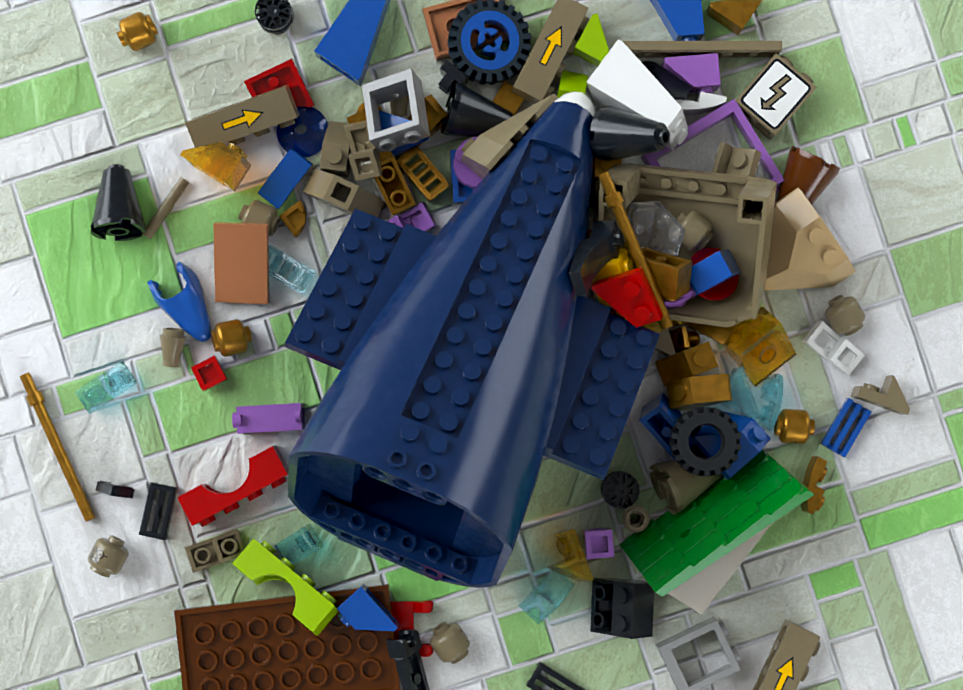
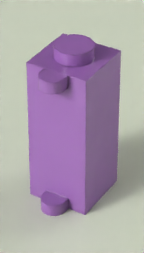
[232,403,305,434]

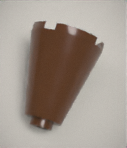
[777,146,841,205]

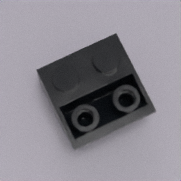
[590,578,654,639]

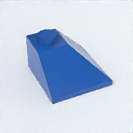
[691,411,771,480]

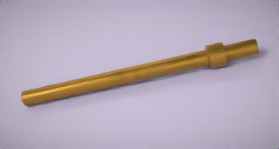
[598,171,673,330]
[20,372,96,522]

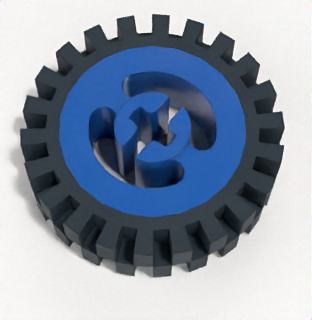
[447,0,531,85]

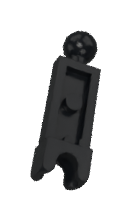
[386,629,430,690]

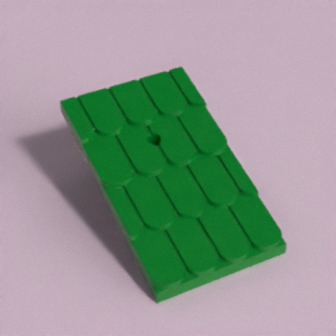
[619,449,815,615]

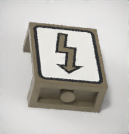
[735,53,817,140]

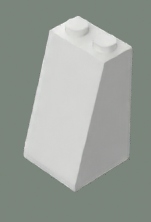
[587,39,688,151]

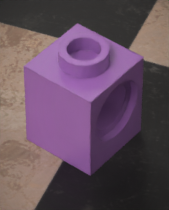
[583,527,614,559]

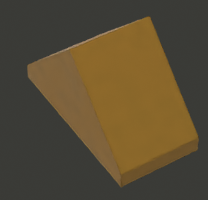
[706,0,762,35]

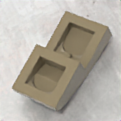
[344,120,382,181]

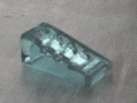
[269,244,315,294]

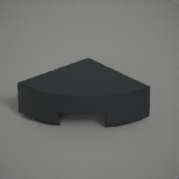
[96,480,135,499]

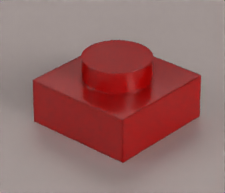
[191,355,228,392]

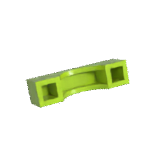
[232,539,338,636]

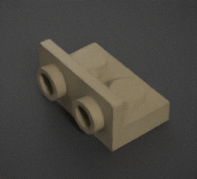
[712,142,761,177]

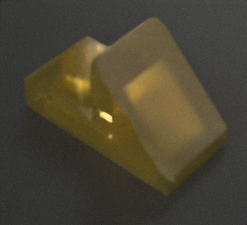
[548,529,594,582]

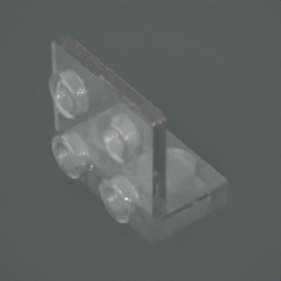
[620,201,685,257]

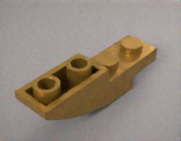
[347,109,416,215]

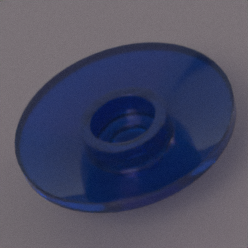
[276,106,328,158]

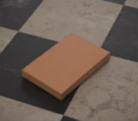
[422,0,508,61]
[213,222,270,304]

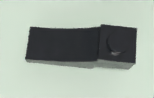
[569,220,624,296]

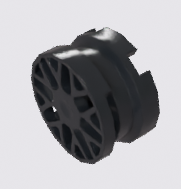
[254,0,294,35]
[601,471,640,509]

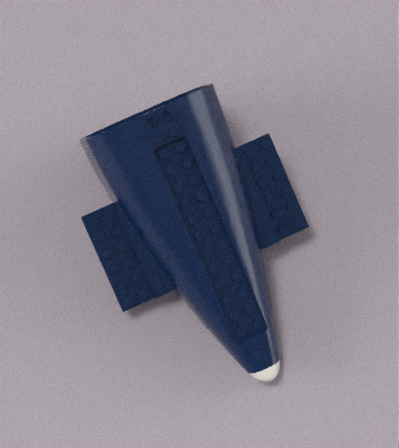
[285,92,660,588]

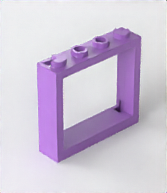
[641,99,784,192]

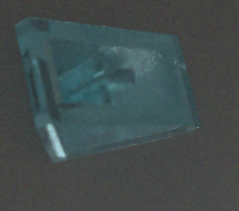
[719,366,760,419]
[274,523,324,565]
[518,566,574,624]

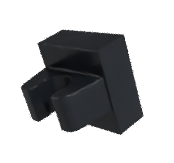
[438,60,468,94]

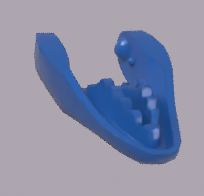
[147,262,211,342]

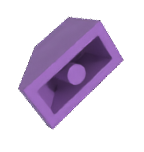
[662,53,721,95]

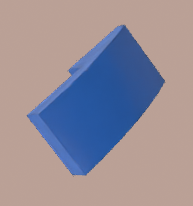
[258,148,313,209]

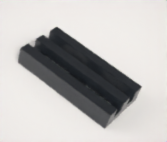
[139,482,178,540]
[526,661,586,690]

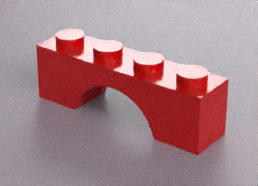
[177,446,289,527]

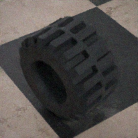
[669,407,741,477]

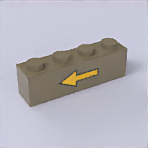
[512,0,590,104]
[185,85,300,155]
[753,619,820,690]

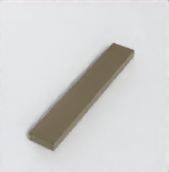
[622,41,782,58]

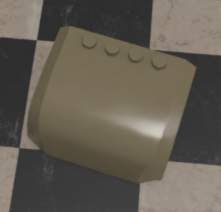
[594,163,777,327]

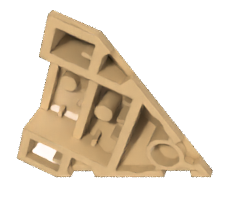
[764,188,856,291]

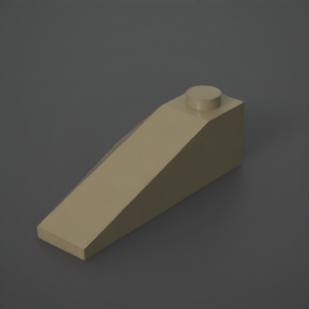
[461,94,558,179]

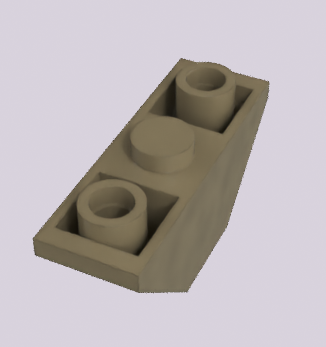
[302,168,385,218]

